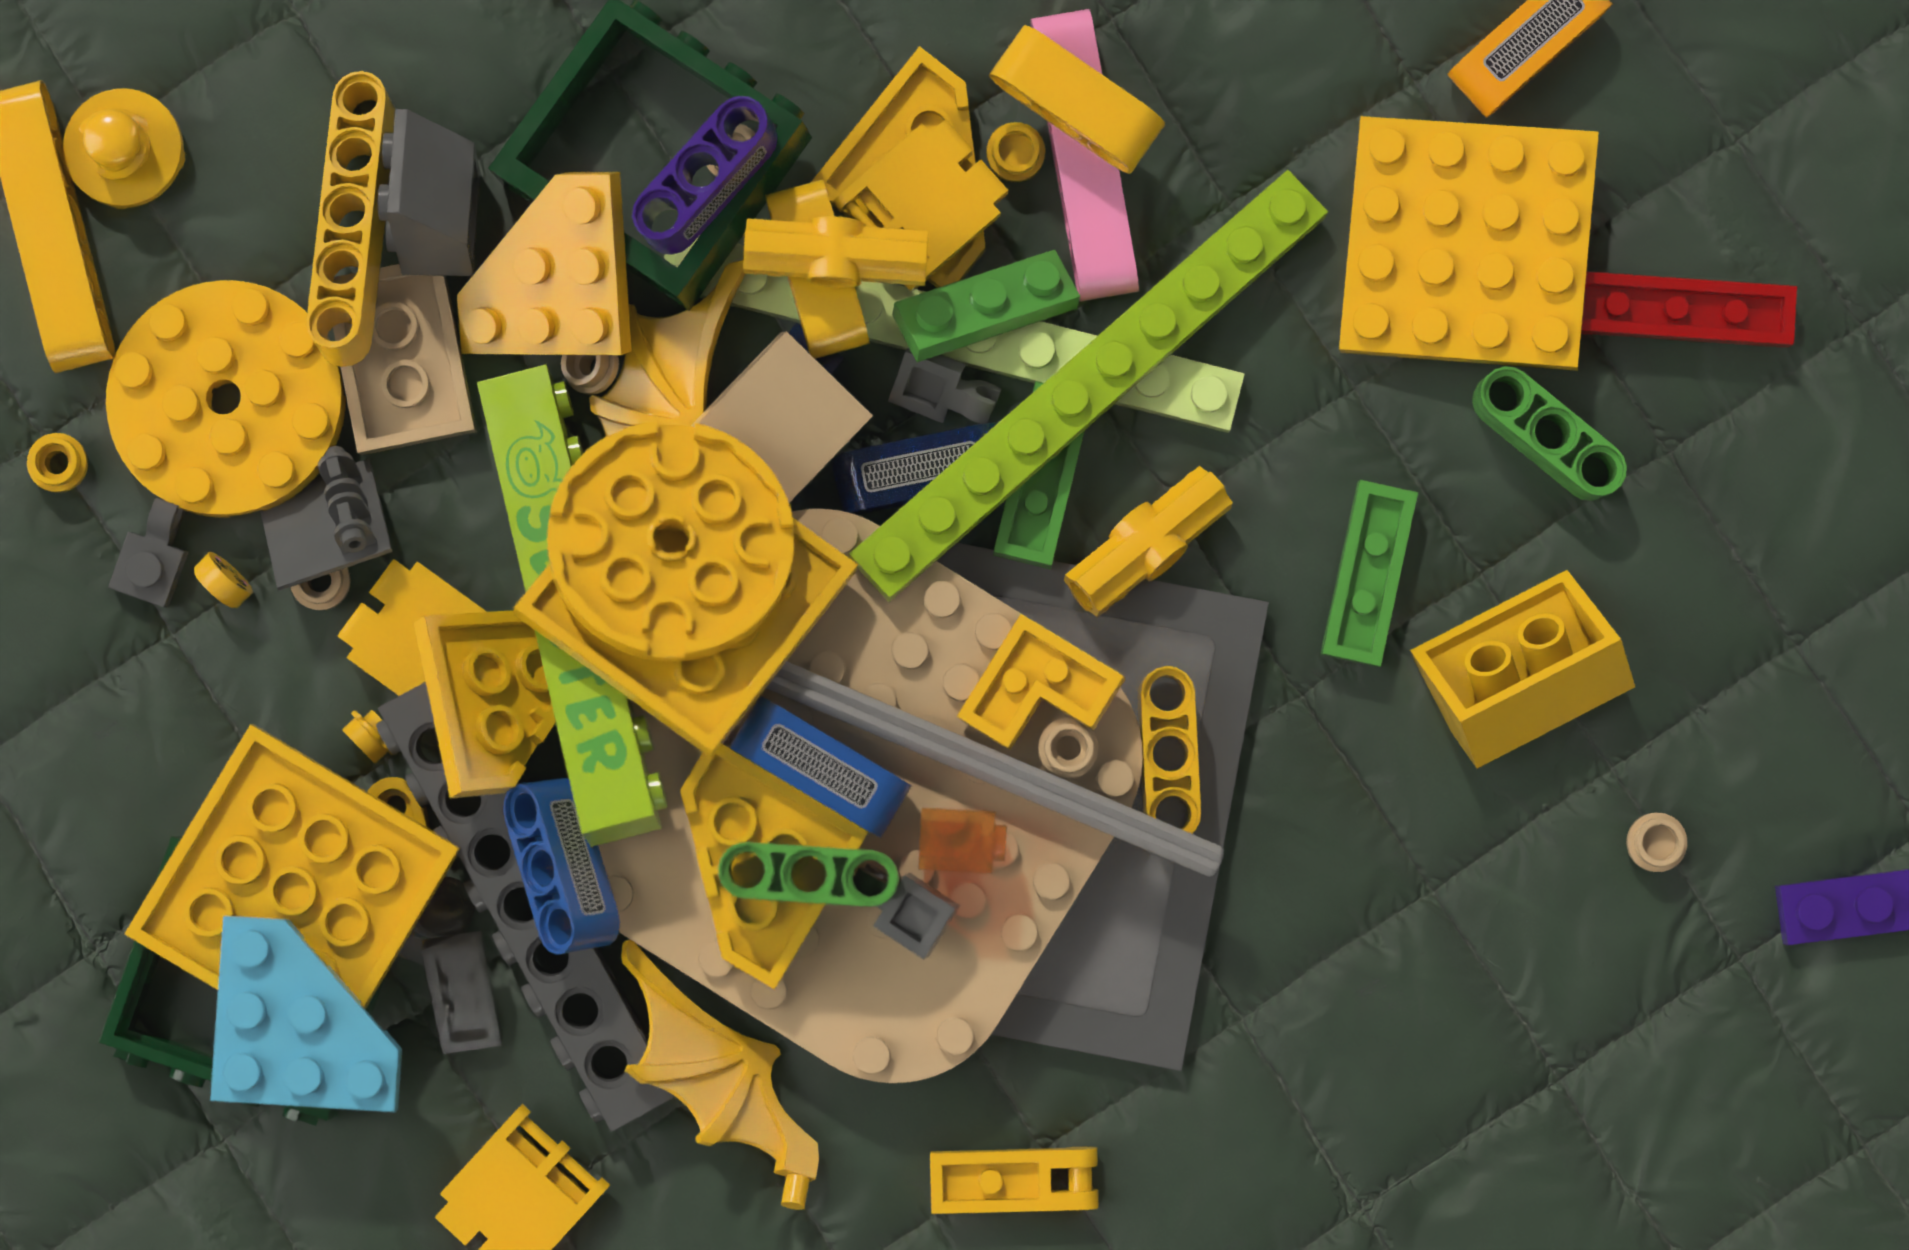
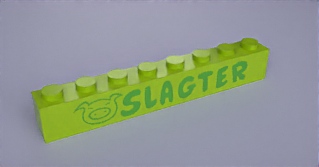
[477,364,668,847]

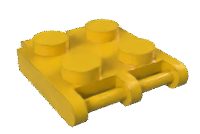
[832,119,1009,292]
[337,559,487,696]
[435,1104,610,1250]

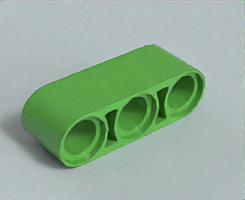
[1472,366,1627,501]
[718,842,899,907]

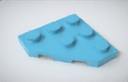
[210,916,402,1112]

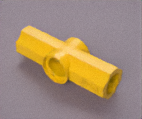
[743,216,929,288]
[1064,466,1233,618]

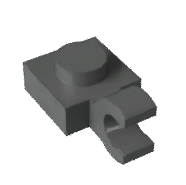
[888,347,1002,424]
[108,498,189,608]
[853,863,960,960]

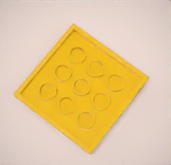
[1339,116,1599,371]
[514,518,858,758]
[124,724,461,1009]

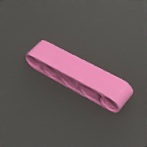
[1031,9,1139,302]

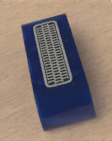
[831,422,998,515]

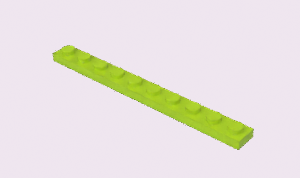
[849,170,1328,602]

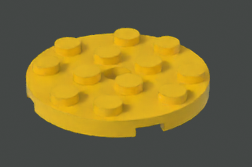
[106,280,346,518]
[547,421,794,661]

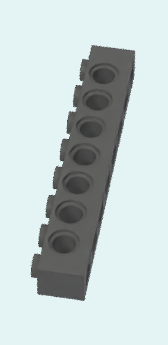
[376,682,675,1132]

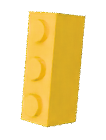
[1410,570,1635,769]

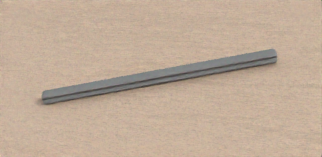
[766,661,1224,876]

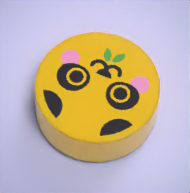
[194,552,253,608]

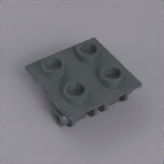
[260,446,393,591]

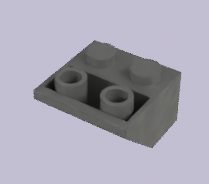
[378,109,481,276]

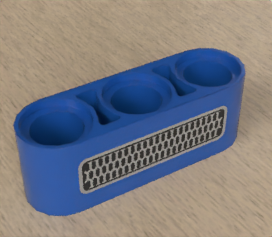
[729,695,912,838]
[503,778,620,955]

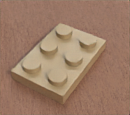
[333,264,477,455]

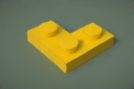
[957,614,1125,750]

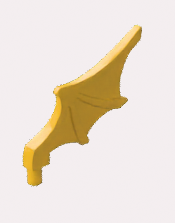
[589,259,746,437]
[621,939,819,1210]

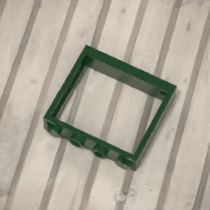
[488,0,812,311]
[98,836,385,1126]

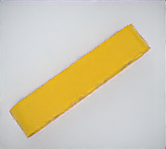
[306,71,395,367]
[0,80,115,374]

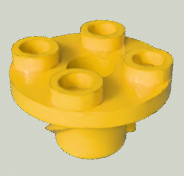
[63,88,185,209]

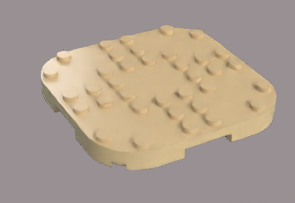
[598,509,1143,1083]

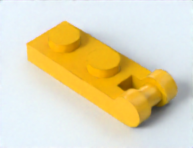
[930,1147,1099,1214]

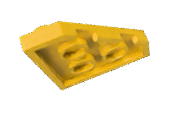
[810,46,985,288]
[457,172,632,355]
[413,610,556,798]
[680,744,869,990]

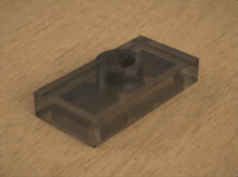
[421,931,503,1054]

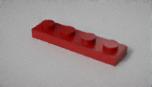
[1581,272,1797,348]

